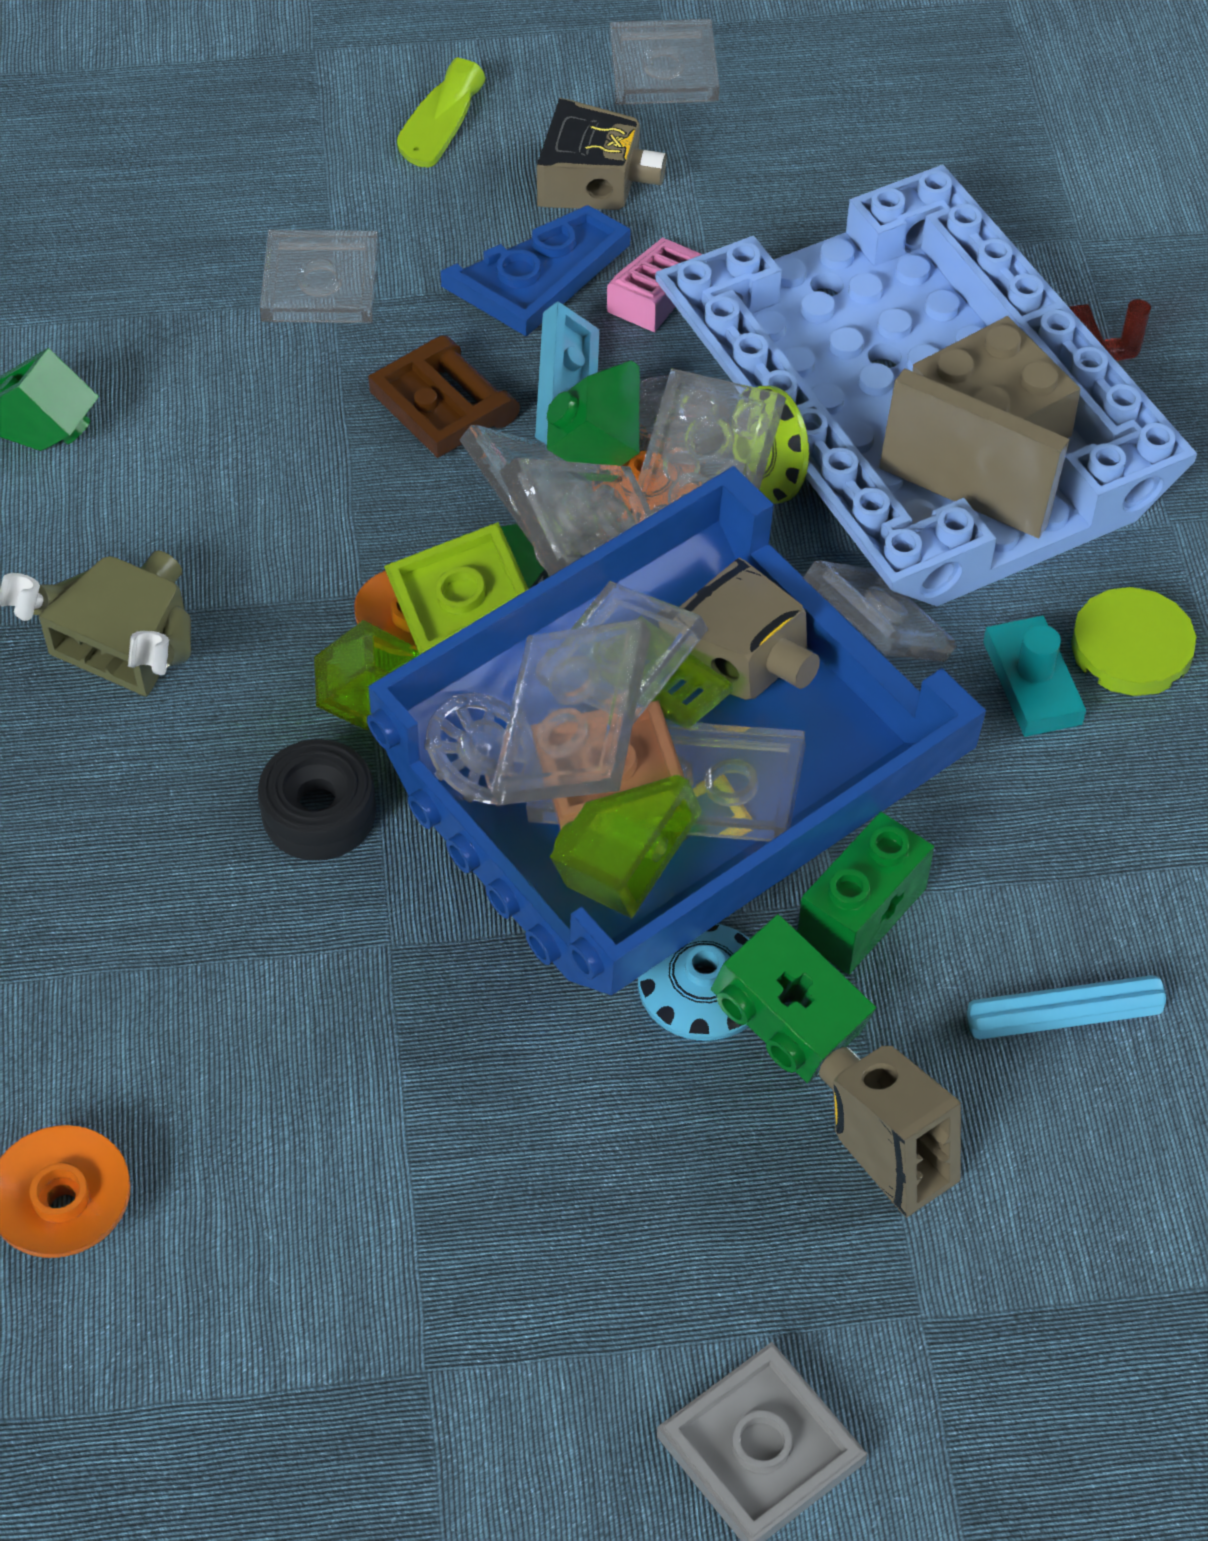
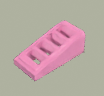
[607,237,702,333]

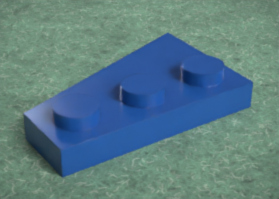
[440,205,631,337]

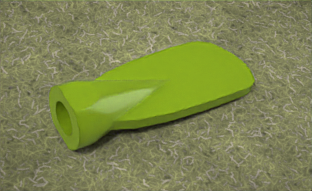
[397,57,486,168]

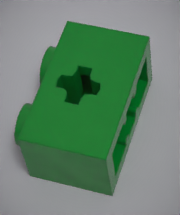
[797,811,934,975]
[711,914,877,1084]

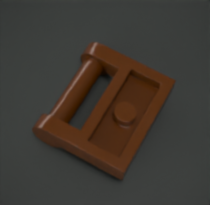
[368,335,520,458]

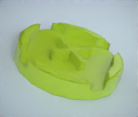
[1071,587,1197,696]

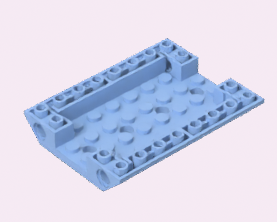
[655,164,1197,606]

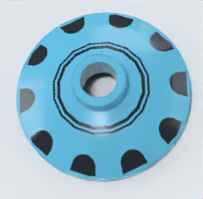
[638,924,750,1041]

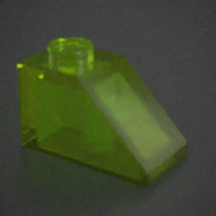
[314,620,419,729]
[550,775,703,919]

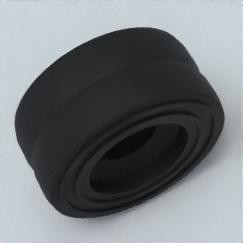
[258,739,376,861]

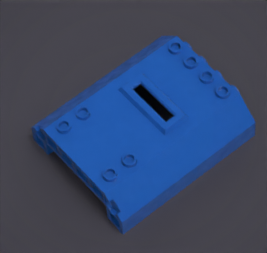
[367,466,986,996]

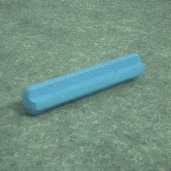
[967,975,1166,1040]

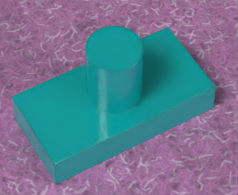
[983,615,1086,737]

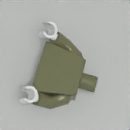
[0,550,191,697]

